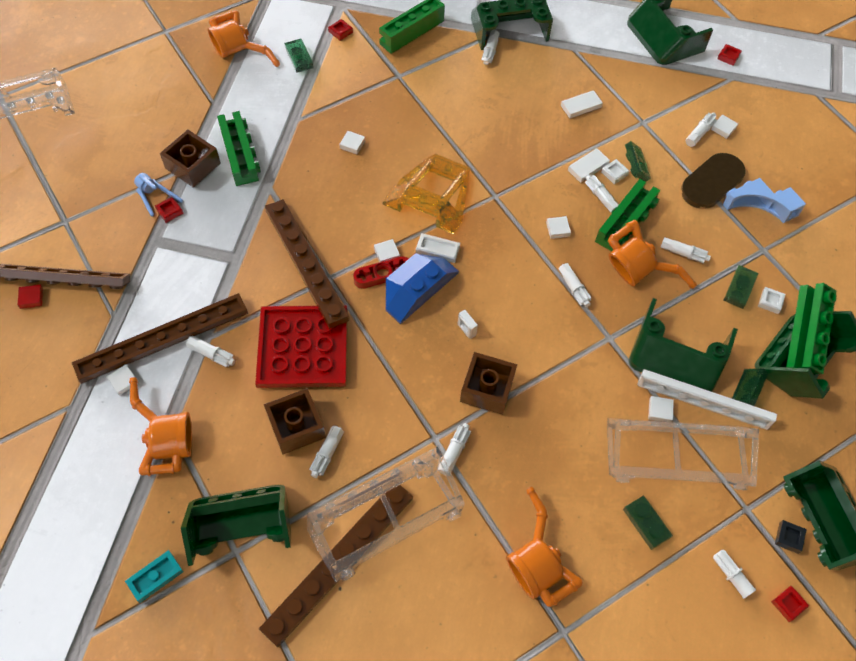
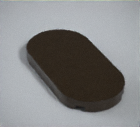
[681,153,746,208]

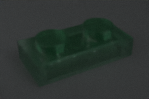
[284,38,314,73]
[625,141,651,182]
[723,265,759,309]
[732,368,768,406]
[623,495,673,550]

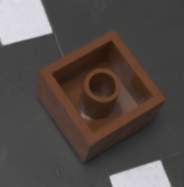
[160,129,221,188]
[460,352,518,415]
[264,388,326,455]

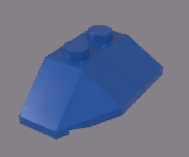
[385,253,459,324]

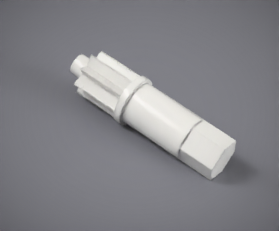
[481,30,500,65]
[685,113,717,147]
[585,174,619,213]
[660,237,711,263]
[558,263,591,307]
[186,336,235,367]
[437,423,471,476]
[309,426,344,478]

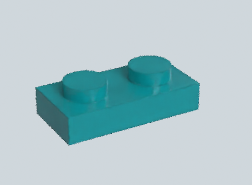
[125,550,184,603]

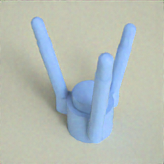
[134,173,183,216]

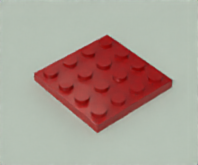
[255,305,348,388]

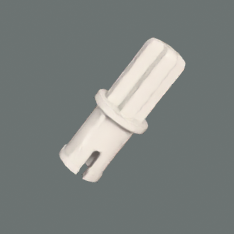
[713,550,756,599]

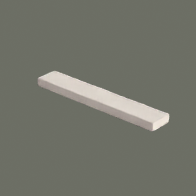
[637,369,777,430]

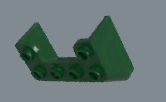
[471,0,553,50]
[755,311,856,399]
[783,460,856,570]

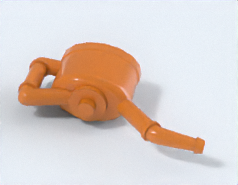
[207,10,280,67]
[608,220,697,289]
[129,377,192,476]
[506,486,583,607]

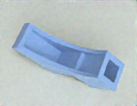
[723,178,806,223]

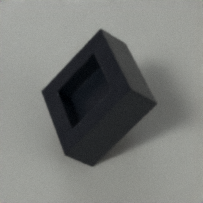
[775,520,807,554]

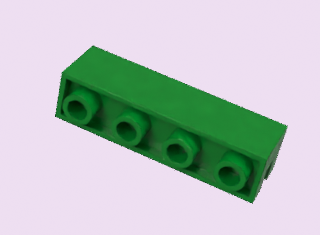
[379,0,445,54]
[217,111,261,186]
[595,179,660,251]
[786,283,837,374]

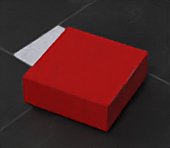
[328,19,353,41]
[717,44,742,66]
[155,197,184,223]
[17,284,43,309]
[771,585,809,622]

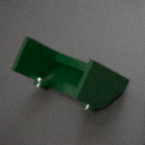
[627,0,713,65]
[628,298,738,392]
[181,485,291,566]

